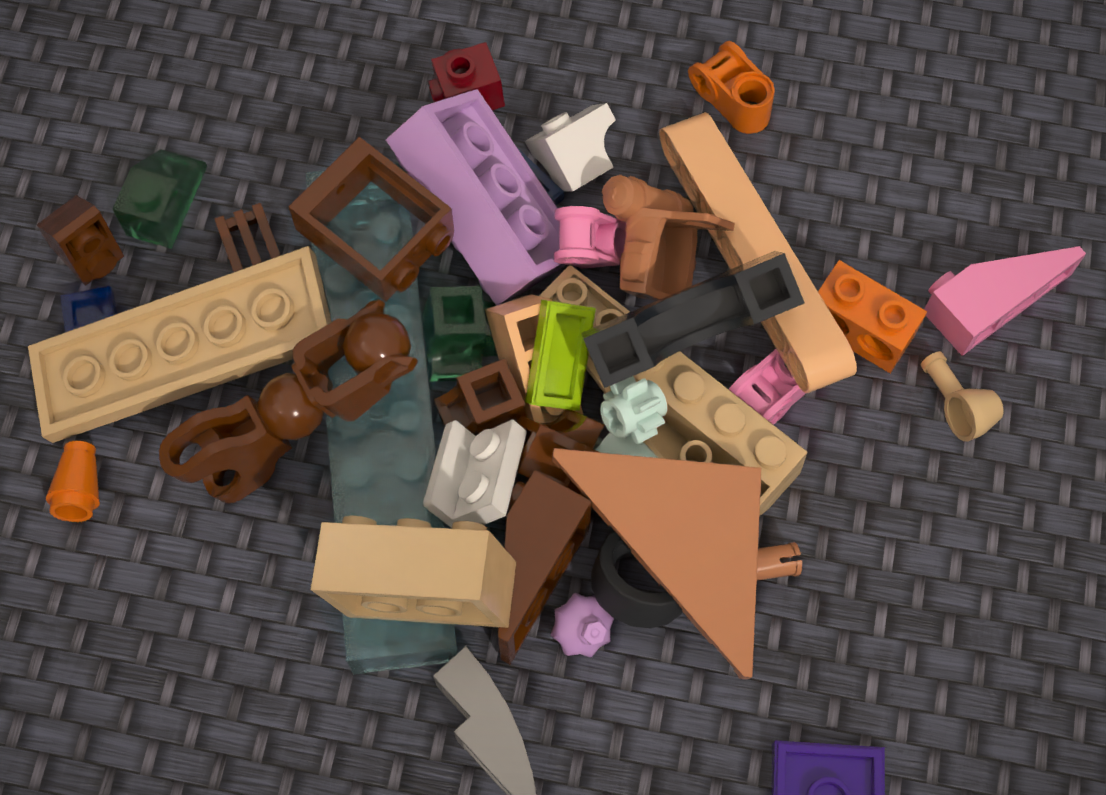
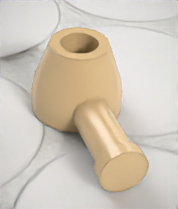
[921,351,1004,441]

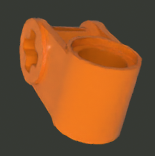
[688,41,775,134]

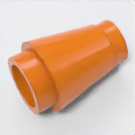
[46,441,100,522]

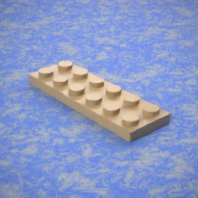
[28,246,332,443]

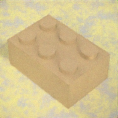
[311,516,516,628]

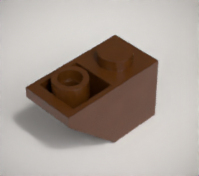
[37,195,124,286]

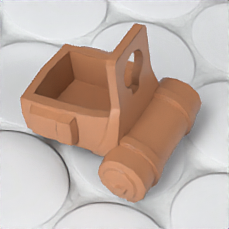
[602,175,735,301]

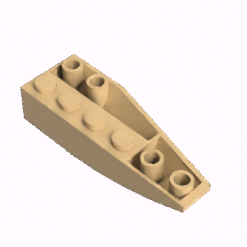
[539,265,807,516]

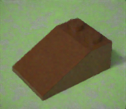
[498,470,592,665]

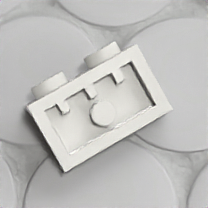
[423,419,527,528]

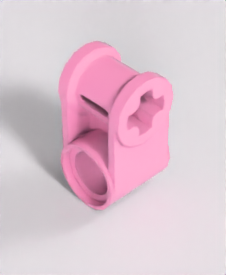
[554,206,626,269]
[728,349,806,425]

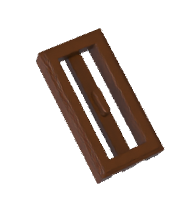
[214,203,281,272]

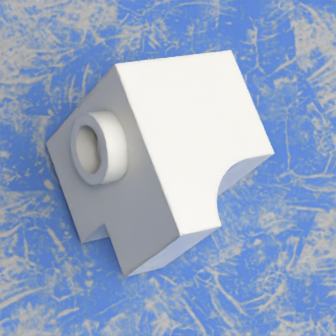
[525,103,616,191]

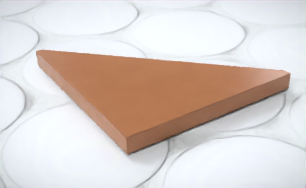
[552,448,762,679]

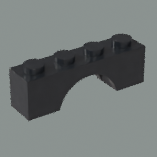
[581,251,805,388]

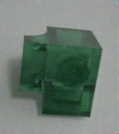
[423,286,498,382]

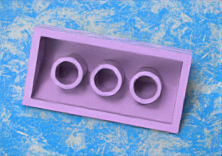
[386,89,565,306]

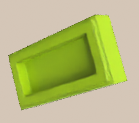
[525,299,596,411]

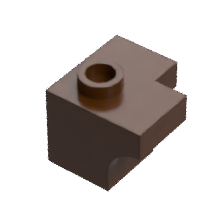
[434,358,527,436]
[517,409,604,496]

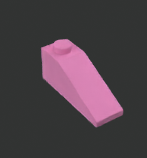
[924,246,1086,356]

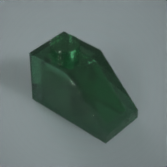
[112,149,207,249]

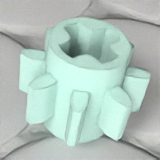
[600,376,667,444]

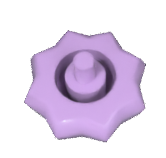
[550,593,614,657]

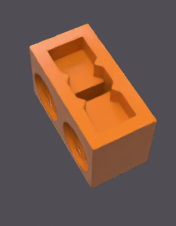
[818,260,927,374]

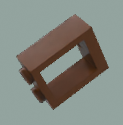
[288,136,454,302]

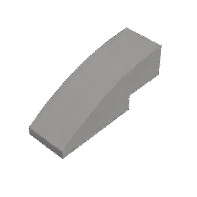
[433,646,536,795]

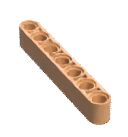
[659,112,857,393]

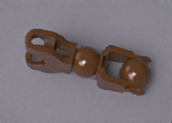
[159,299,418,503]

